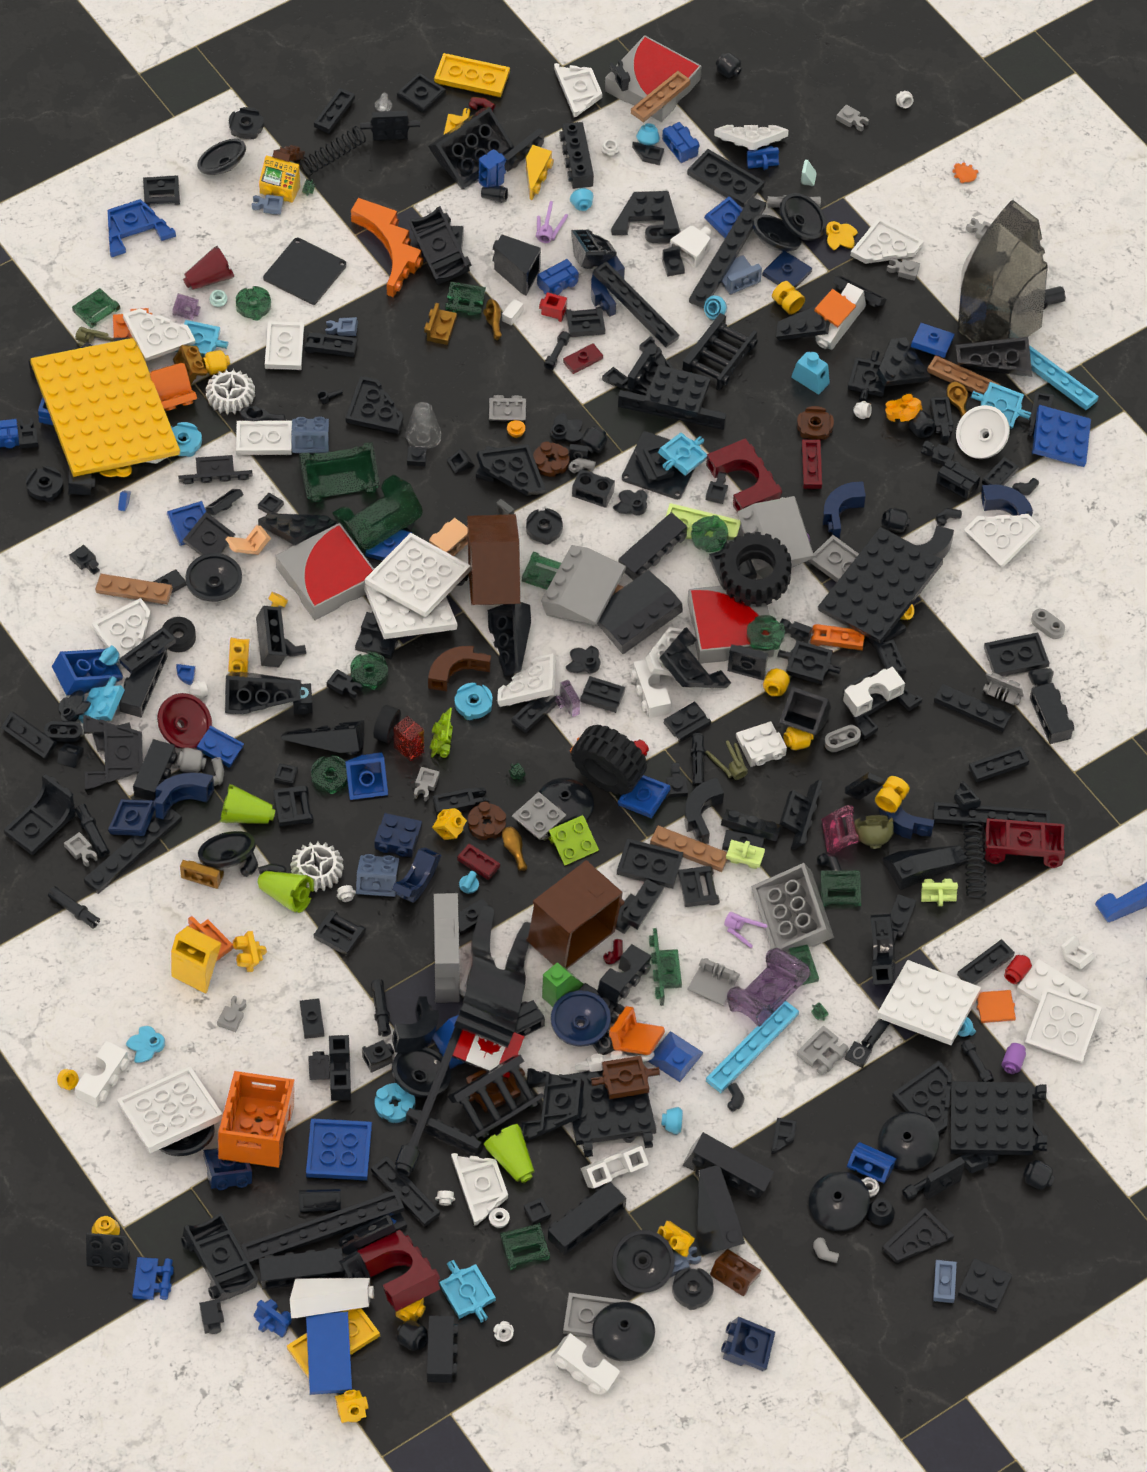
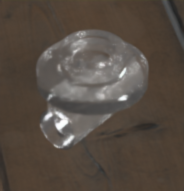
[375,93,392,112]

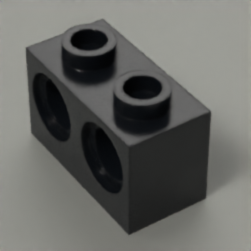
[572,469,615,508]

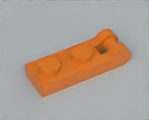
[810,624,864,650]

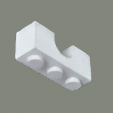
[630,659,671,718]
[843,667,905,717]
[75,1041,129,1107]
[580,1145,649,1188]
[551,1333,620,1395]

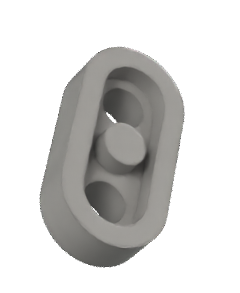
[1031,609,1065,639]
[824,725,861,752]

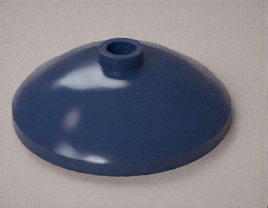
[551,990,611,1046]

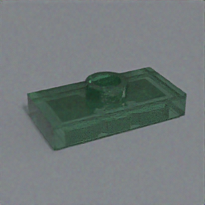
[788,945,819,985]

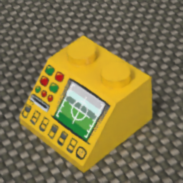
[259,155,300,203]

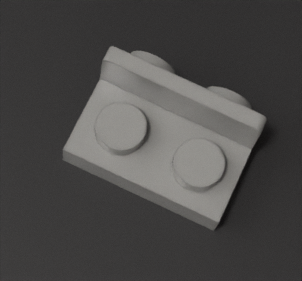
[489,395,526,421]

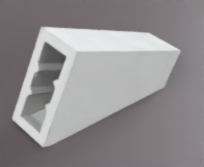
[815,283,866,350]
[290,1278,374,1318]

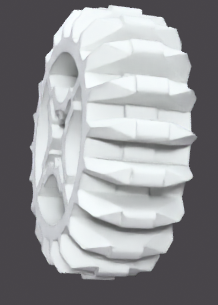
[206,369,255,415]
[290,841,344,892]

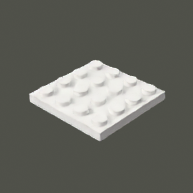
[365,533,471,618]
[364,584,457,639]
[877,960,981,1045]
[117,1066,223,1153]

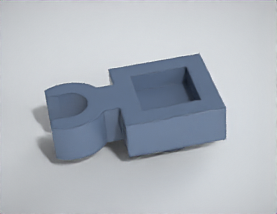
[251,195,284,215]
[325,317,358,336]
[671,1247,701,1277]

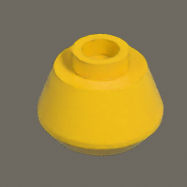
[92,1216,120,1235]

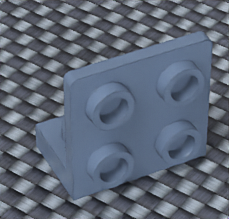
[721,255,762,295]
[291,417,329,453]
[356,854,399,897]

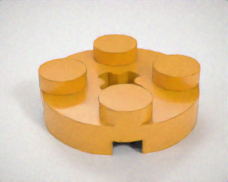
[885,394,922,422]

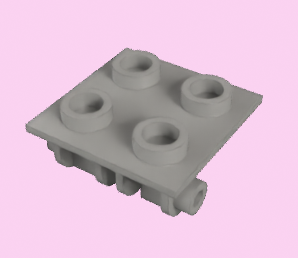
[983,673,1024,706]
[512,792,567,841]
[687,958,740,1006]

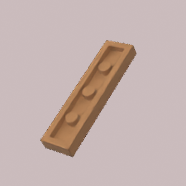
[631,71,691,123]
[927,355,1000,394]
[95,573,173,605]
[650,826,728,872]

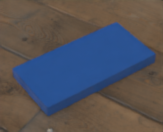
[306,1312,352,1395]

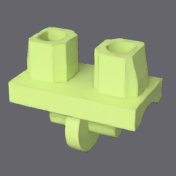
[726,840,765,869]
[921,879,958,906]

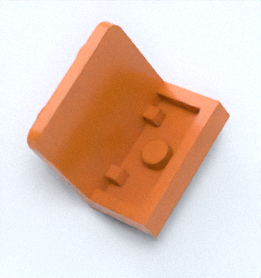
[150,363,197,411]
[188,916,234,961]
[609,1006,665,1055]

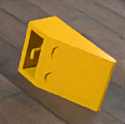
[171,926,221,994]

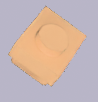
[225,525,271,555]

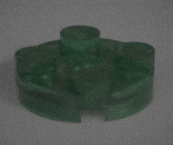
[236,286,271,321]
[691,515,729,552]
[747,615,785,651]
[350,652,388,689]
[311,755,348,794]

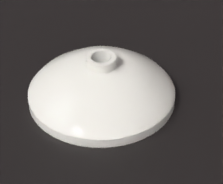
[956,405,1010,459]

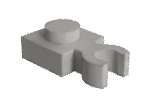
[836,105,869,131]
[966,218,1000,244]
[887,258,920,281]
[414,767,440,801]
[64,832,97,867]
[217,996,246,1033]

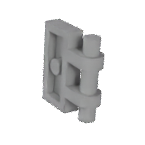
[797,1026,849,1075]

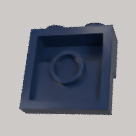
[374,813,422,857]
[203,1148,252,1190]
[721,1317,775,1371]

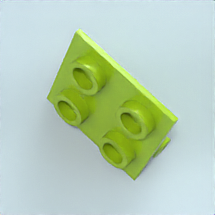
[430,707,453,758]
[548,815,599,866]

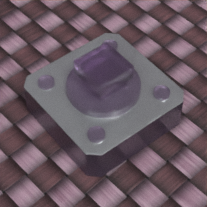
[556,679,580,717]

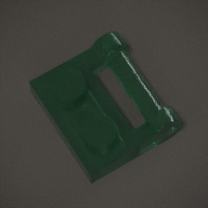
[72,288,121,328]
[522,551,561,590]
[820,870,861,906]
[500,1223,550,1269]

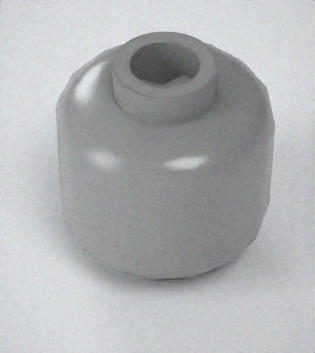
[176,747,206,773]

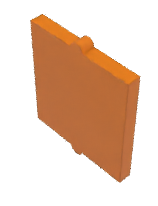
[814,289,856,328]
[976,990,1016,1023]

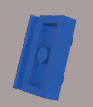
[197,725,244,768]

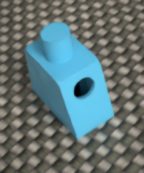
[791,352,830,395]

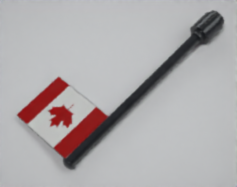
[395,1009,525,1176]

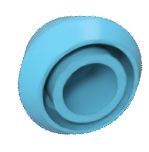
[636,123,660,145]
[570,188,594,211]
[704,295,727,320]
[661,1107,683,1135]

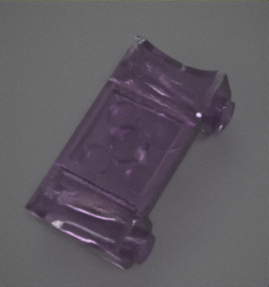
[727,948,811,1027]

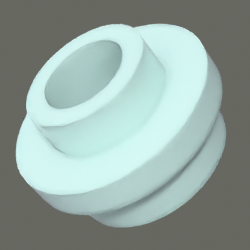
[209,290,228,307]

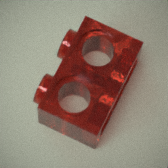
[394,716,424,761]

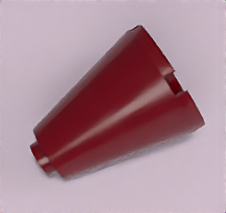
[183,246,235,290]

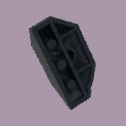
[571,229,617,269]

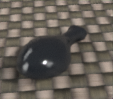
[240,406,285,421]

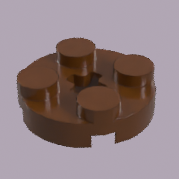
[797,406,834,440]
[533,441,570,477]
[468,802,506,840]

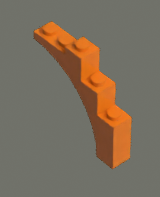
[351,198,424,297]

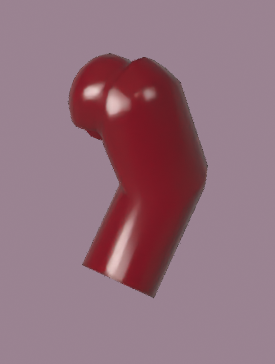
[468,97,495,111]
[603,939,623,965]

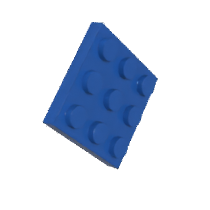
[1032,405,1091,467]
[306,1119,372,1180]

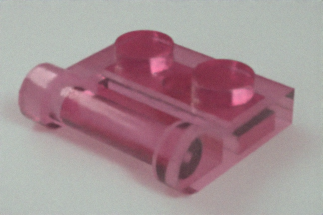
[822,805,859,854]

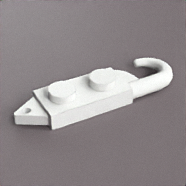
[575,1050,654,1072]

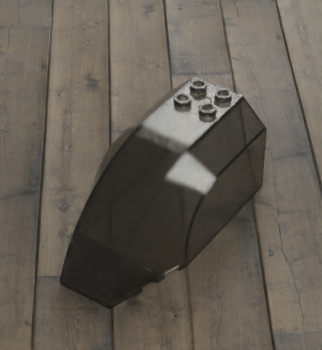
[958,200,1048,343]

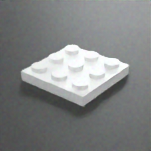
[1025,987,1102,1064]

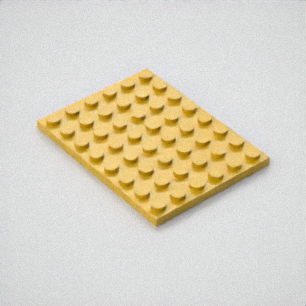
[30,338,180,477]

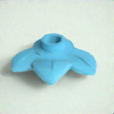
[126,1026,165,1063]

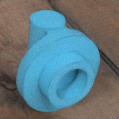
[99,645,120,666]
[459,871,479,893]
[958,1017,976,1037]

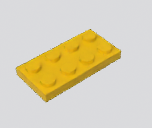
[434,53,510,97]
[287,1308,380,1378]

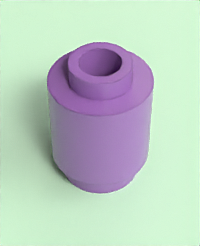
[1001,1043,1026,1074]

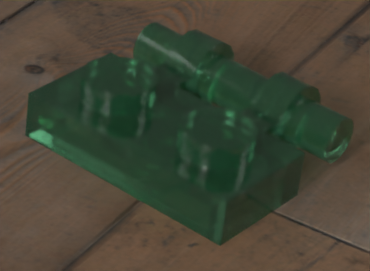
[445,282,486,315]

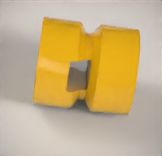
[772,281,805,315]
[875,776,910,813]

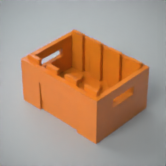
[218,1071,295,1168]

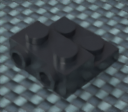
[355,611,400,659]

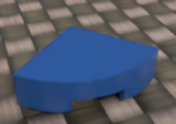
[118,490,131,511]
[176,664,196,685]

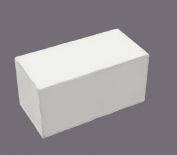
[502,299,523,325]

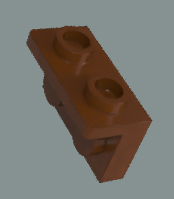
[710,1249,762,1296]

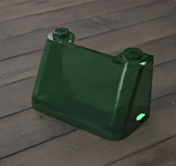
[298,442,380,502]
[332,474,423,550]

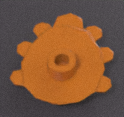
[952,162,979,183]

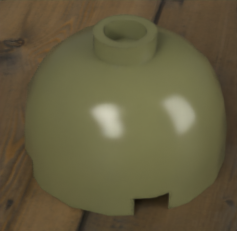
[855,815,893,849]

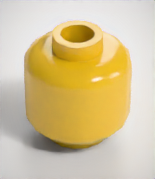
[202,350,230,375]
[763,668,790,697]
[783,727,813,750]

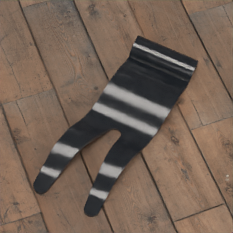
[454,905,531,1048]

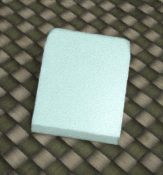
[801,160,817,186]

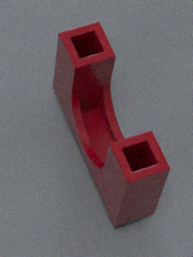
[706,438,782,513]
[358,1230,440,1312]

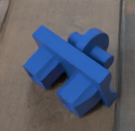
[747,146,779,170]
[254,1299,293,1337]

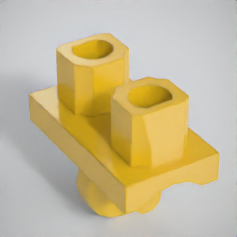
[228,637,250,672]
[233,931,267,972]
[657,1221,695,1257]

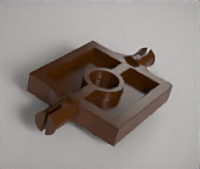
[591,1056,660,1099]
[466,1068,525,1113]

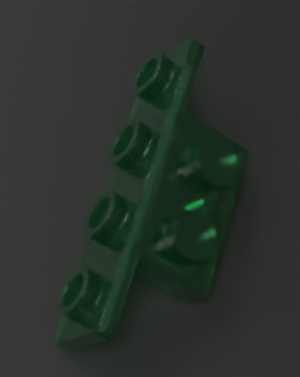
[649,928,682,1006]

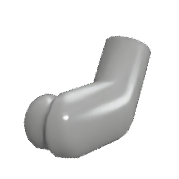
[569,458,596,473]
[212,757,224,786]
[813,1237,839,1263]

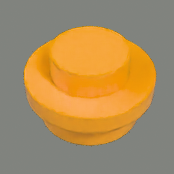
[507,420,525,438]

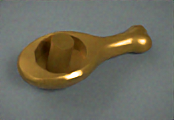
[483,299,502,340]
[947,382,968,418]
[502,827,527,871]

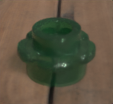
[302,179,316,196]
[509,763,526,781]
[811,1002,829,1021]

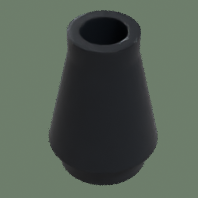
[481,185,508,203]

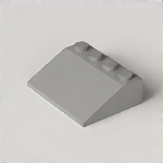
[738,496,815,578]
[541,545,626,625]
[751,863,834,954]

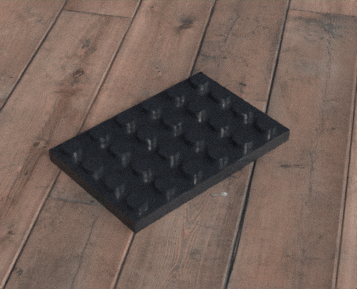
[818,527,943,644]

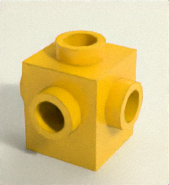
[432,808,467,840]
[396,1298,426,1322]
[335,1390,368,1423]

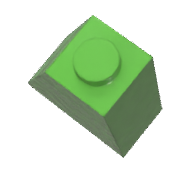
[542,962,584,1007]

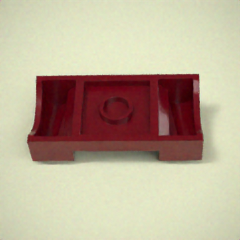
[985,818,1065,868]

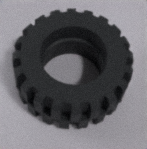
[720,532,792,607]
[571,724,647,795]

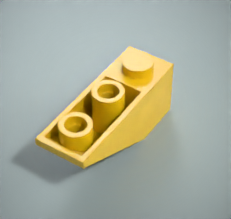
[526,145,554,200]

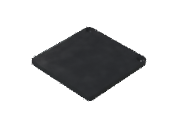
[263,237,347,305]
[622,431,695,500]

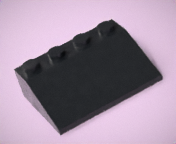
[428,107,514,189]
[597,570,683,654]

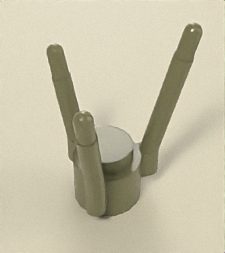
[75,327,114,346]
[706,741,748,780]

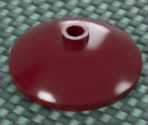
[157,693,212,749]

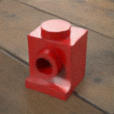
[539,292,567,322]

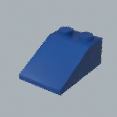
[52,649,123,695]

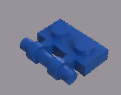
[133,1257,174,1300]

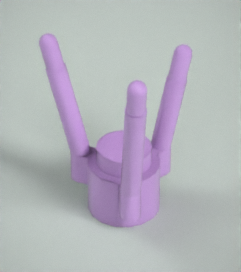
[536,201,568,243]
[724,911,768,948]

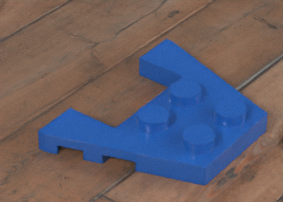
[107,199,176,258]

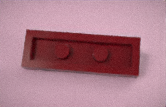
[802,440,822,489]

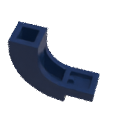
[591,256,625,317]
[822,481,866,539]
[981,484,1033,517]
[153,773,214,819]
[879,786,934,839]
[392,847,442,902]

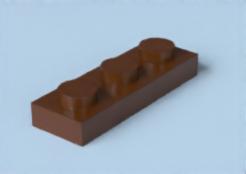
[272,145,305,162]

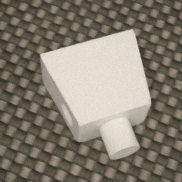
[670,226,712,268]

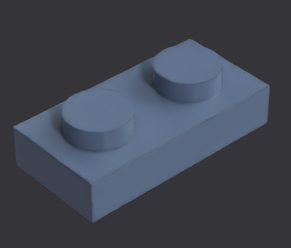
[933,1260,957,1303]

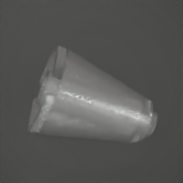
[405,402,442,448]

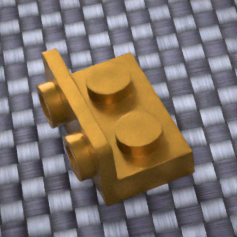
[424,303,457,345]
[173,345,208,385]
[180,860,224,889]

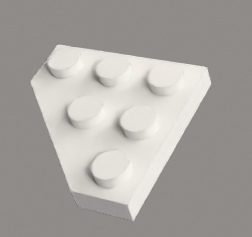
[714,125,788,150]
[850,217,924,264]
[123,308,195,362]
[964,514,1042,568]
[92,598,151,667]
[645,627,692,676]
[497,653,556,707]

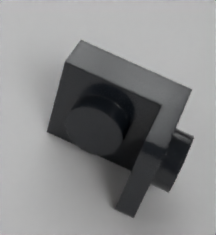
[662,246,685,277]
[308,1051,330,1080]

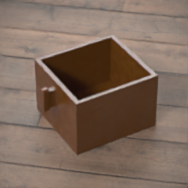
[467,514,520,605]
[526,860,625,969]

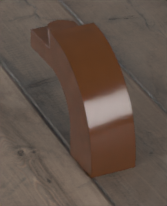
[428,646,491,691]

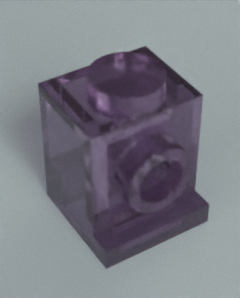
[172,293,201,320]

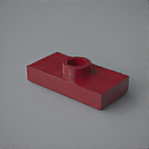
[563,343,603,374]
[457,844,500,880]

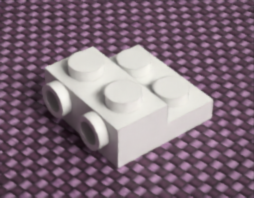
[736,721,787,767]

